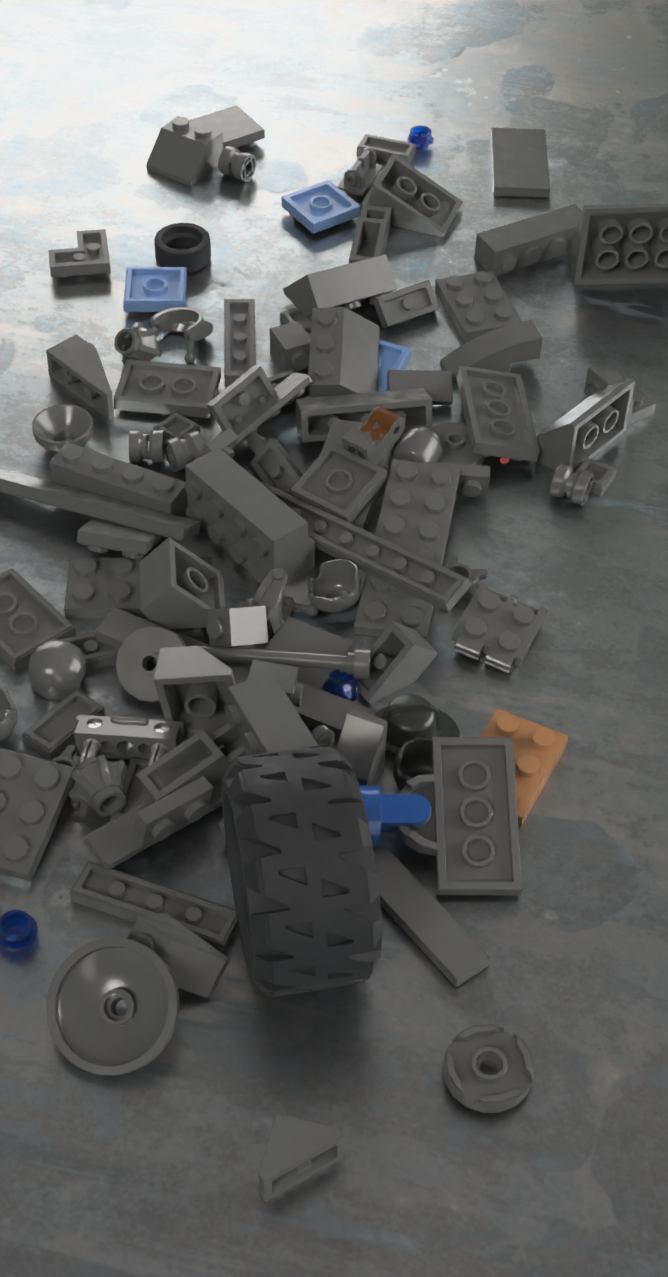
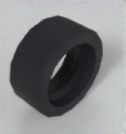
[154,223,211,273]

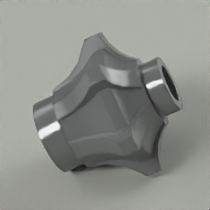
[114,322,162,365]
[68,755,127,816]

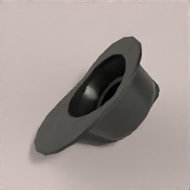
[374,694,460,753]

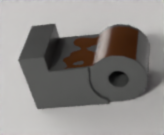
[342,406,405,465]

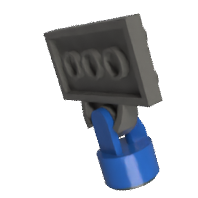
[359,737,522,895]

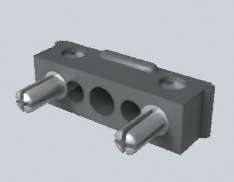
[74,715,185,765]

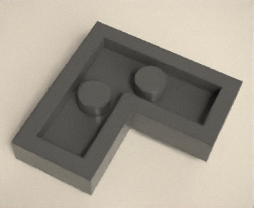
[48,229,111,278]

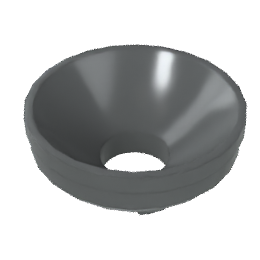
[32,404,93,454]

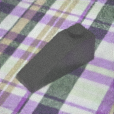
[46,334,114,420]

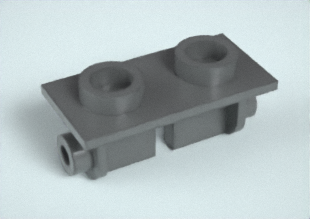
[337,148,383,196]

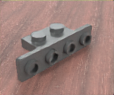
[206,365,312,445]
[85,776,222,869]

